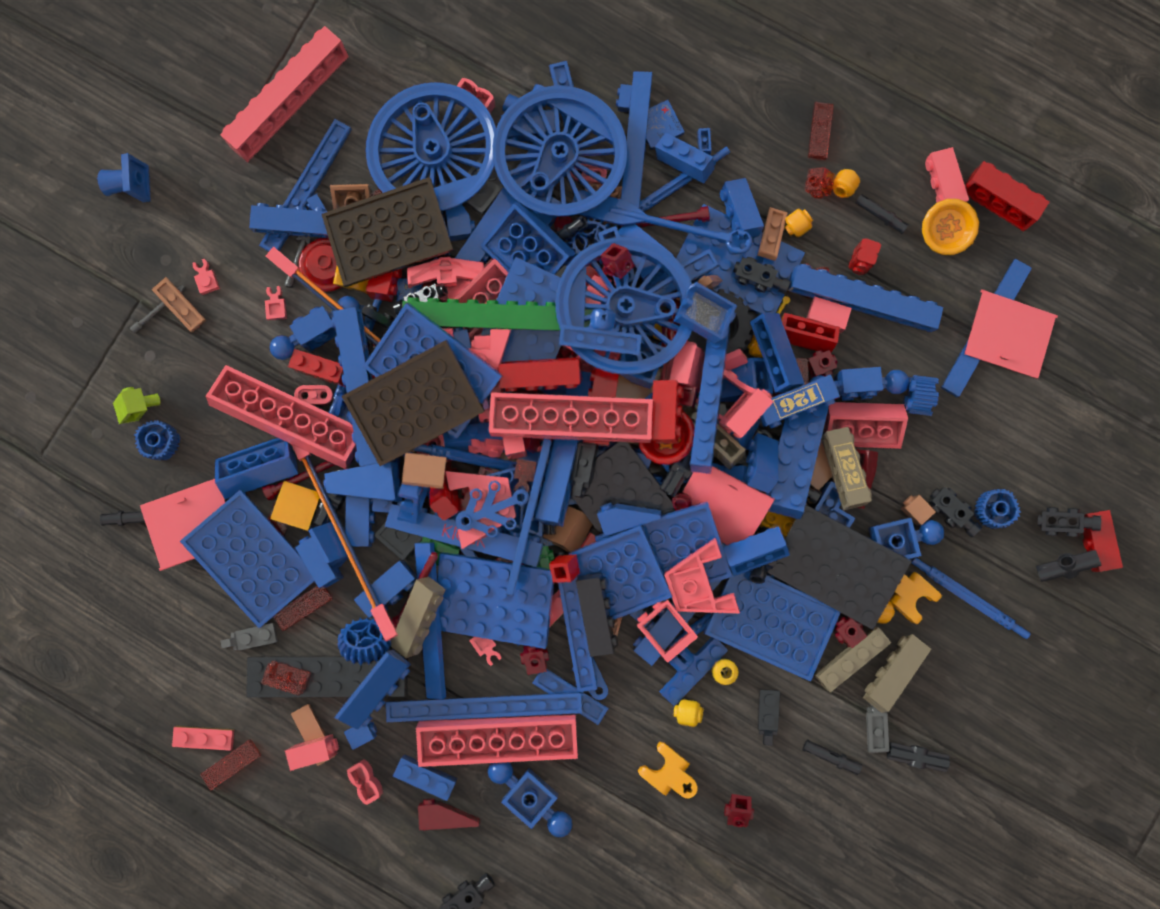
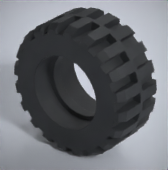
[688,289,754,354]

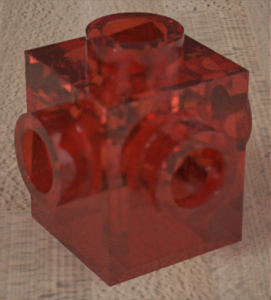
[805,167,835,199]

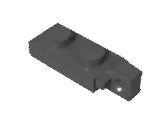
[221,623,278,651]
[866,704,889,753]

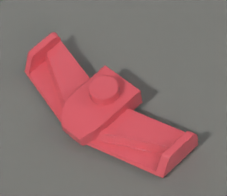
[407,257,484,288]

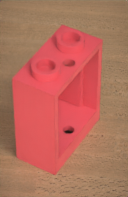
[636,600,698,663]

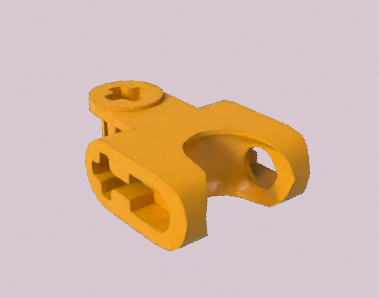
[890,572,942,625]
[637,741,697,798]

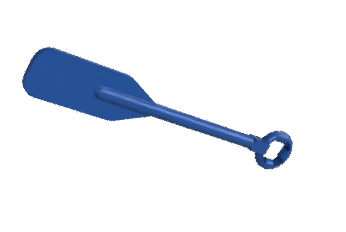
[572,190,753,254]

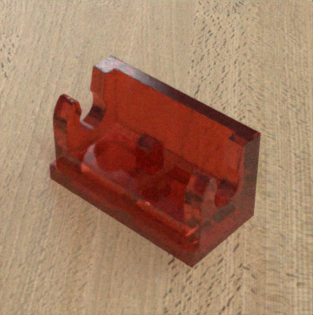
[261,661,310,695]

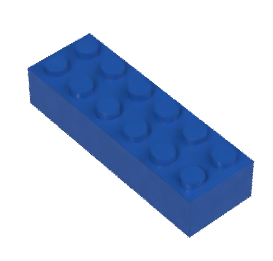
[766,405,829,520]

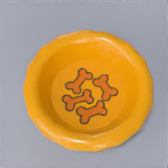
[922,199,979,255]

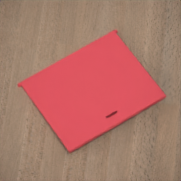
[964,290,1058,379]
[682,466,774,545]
[140,479,226,571]

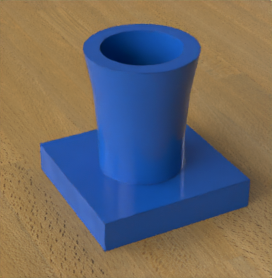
[98,153,150,202]

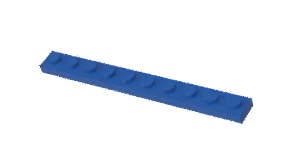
[386,692,582,722]

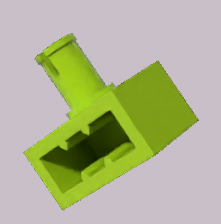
[113,387,160,424]

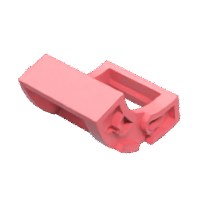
[696,370,774,438]

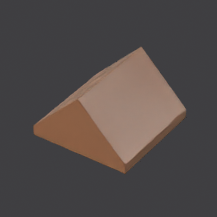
[330,184,373,209]
[402,453,447,489]
[542,506,593,553]

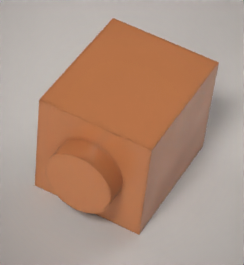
[901,495,935,526]

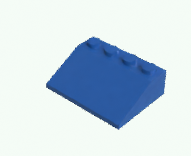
[480,202,577,275]

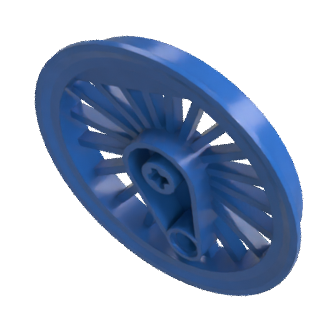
[366,83,496,211]
[492,86,627,217]
[555,237,696,375]

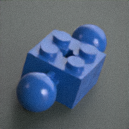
[270,296,360,360]
[809,367,909,401]
[868,518,944,559]
[488,762,573,838]

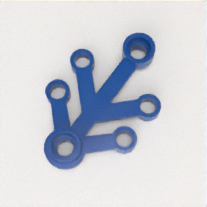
[456,481,529,538]

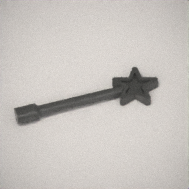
[284,236,312,288]
[130,285,185,333]

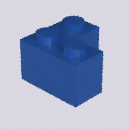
[812,481,855,527]

